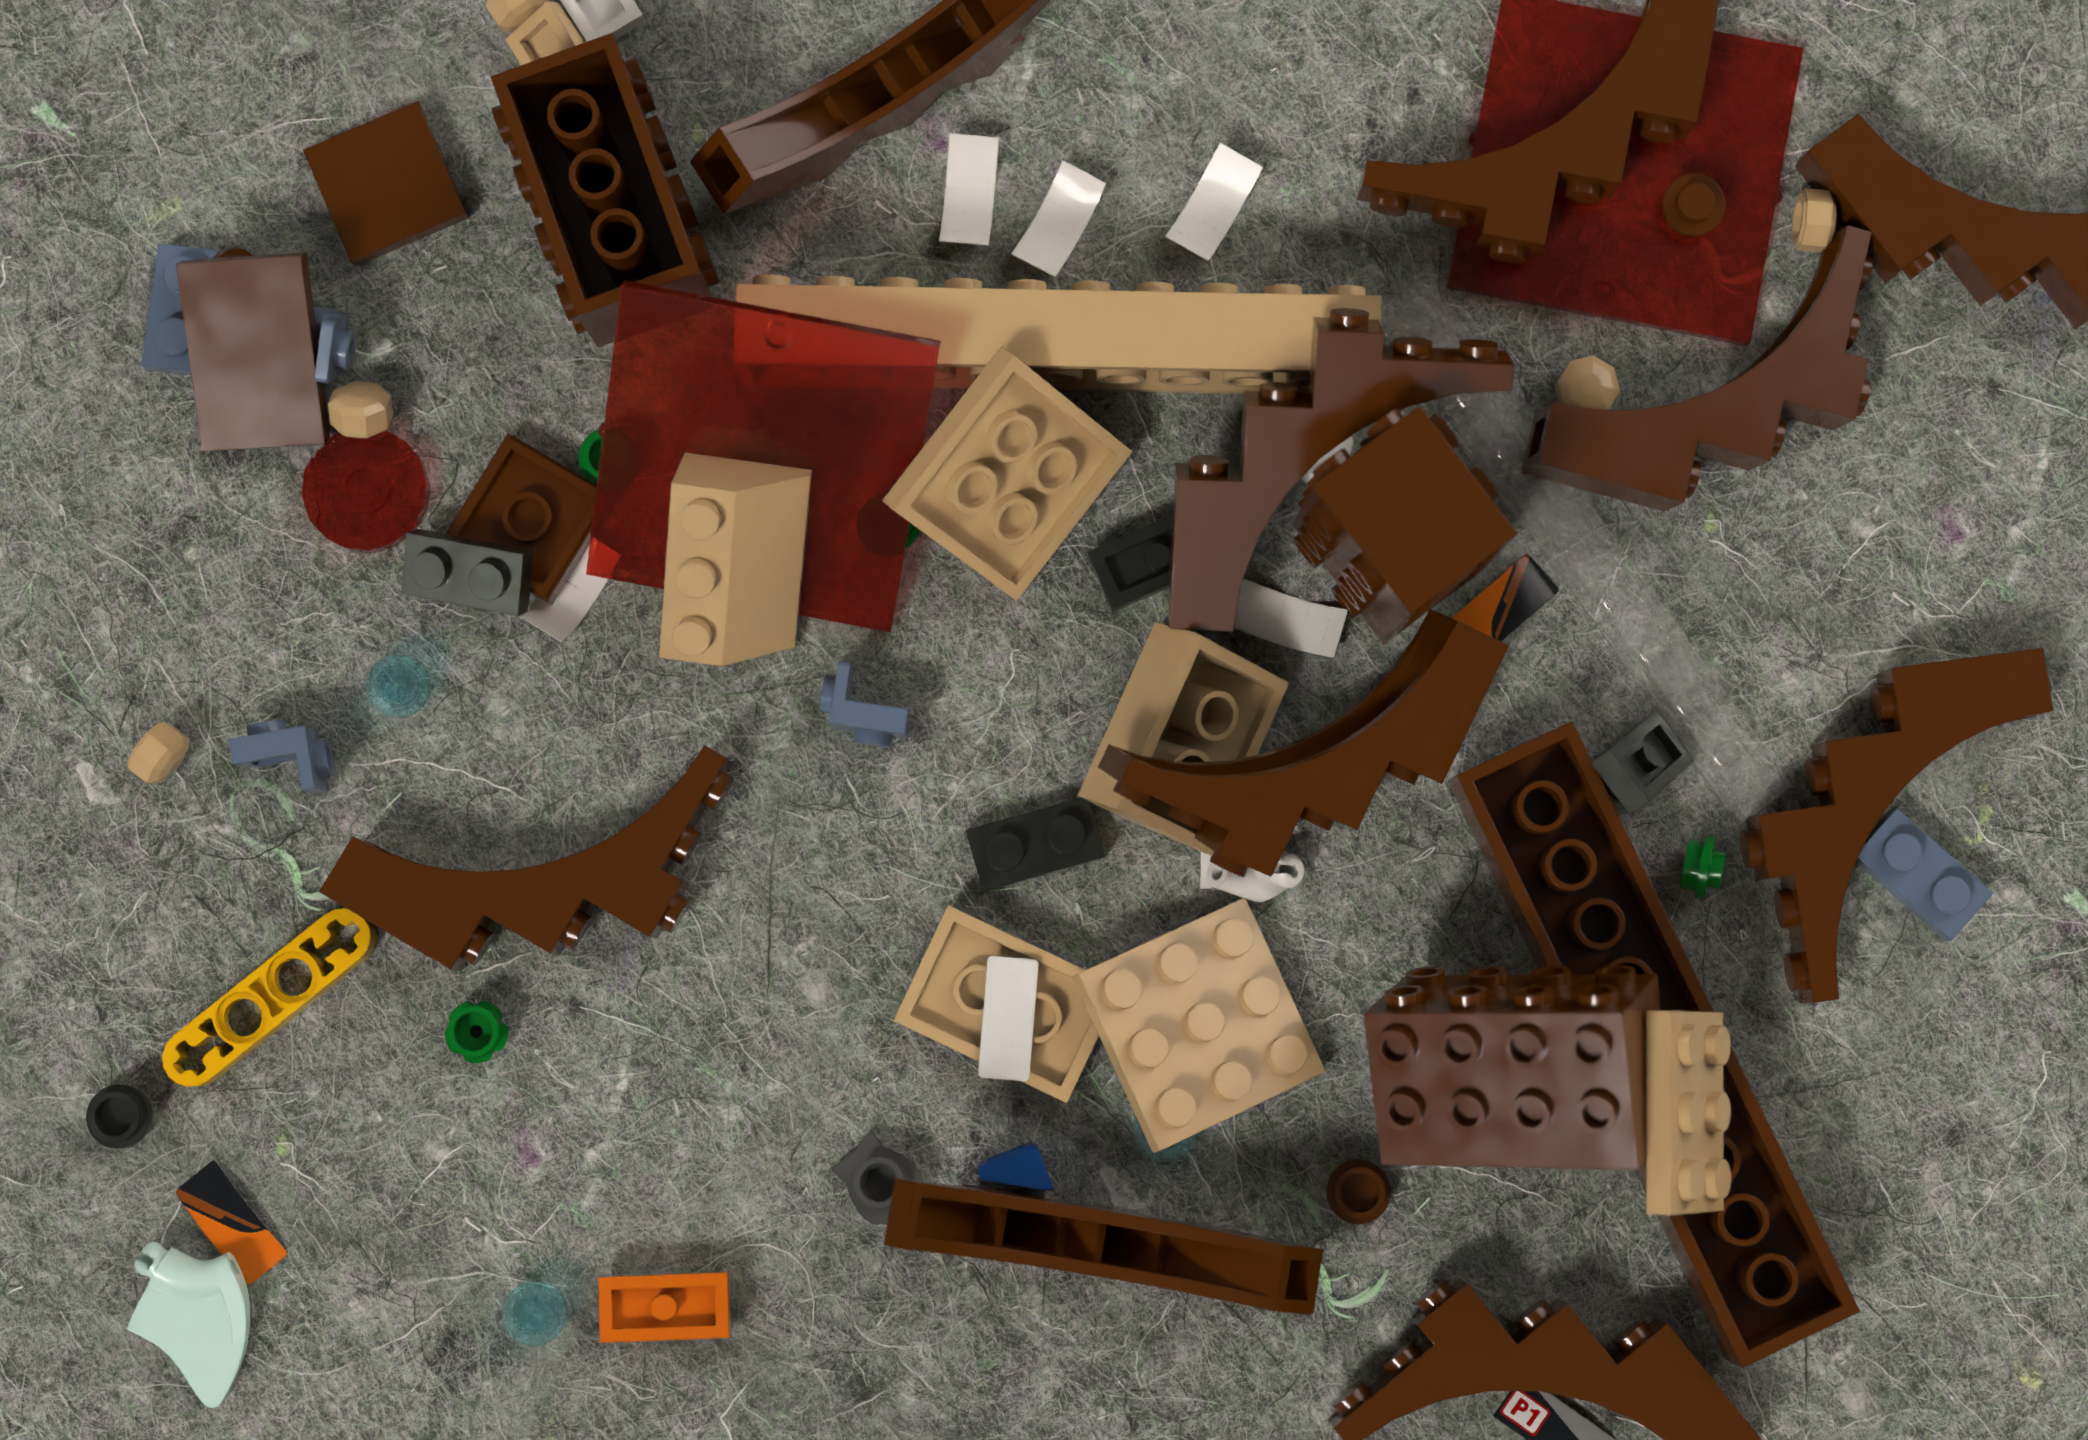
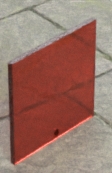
[1446,0,1804,346]
[586,280,941,632]

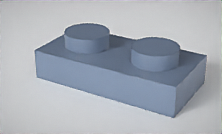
[141,243,220,376]
[1856,808,1993,941]

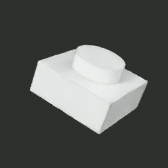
[559,0,646,42]

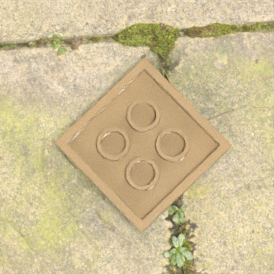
[882,346,1133,601]
[1072,898,1326,1153]

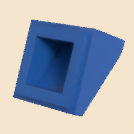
[977,1141,1054,1191]

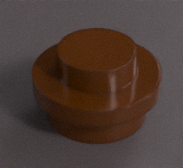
[1661,173,1726,237]
[1326,1159,1391,1224]

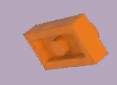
[598,1271,731,1343]

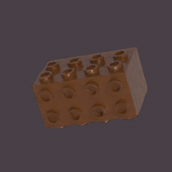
[490,33,720,348]
[1293,405,1518,644]
[1364,965,1661,1170]

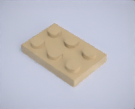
[893,905,1099,1103]
[1646,1011,1731,1215]

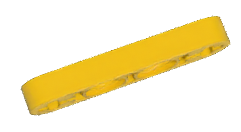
[162,908,377,1087]

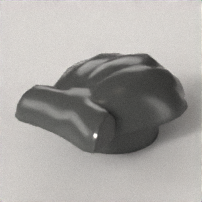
[832,1132,922,1225]

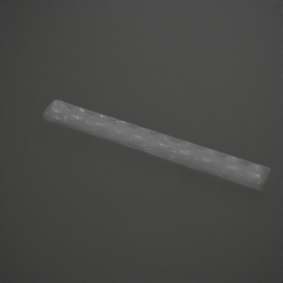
[1381,274,1793,824]

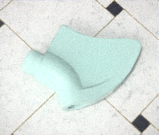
[126,1242,250,1408]

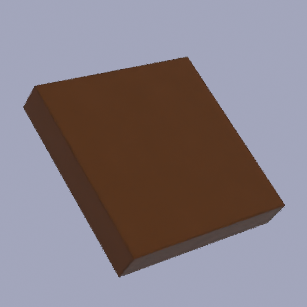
[303,101,469,267]
[446,433,617,606]

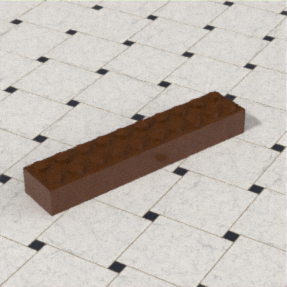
[1448,721,1860,1368]

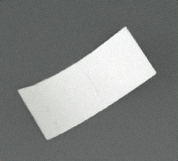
[939,133,999,246]
[1165,142,1263,261]
[1011,160,1107,277]
[519,535,623,642]
[1234,578,1348,658]

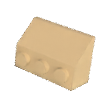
[659,452,812,666]
[1077,622,1289,856]

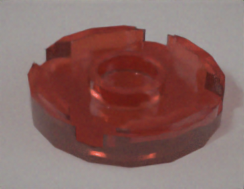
[301,430,431,553]

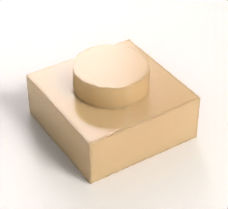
[505,1,585,65]

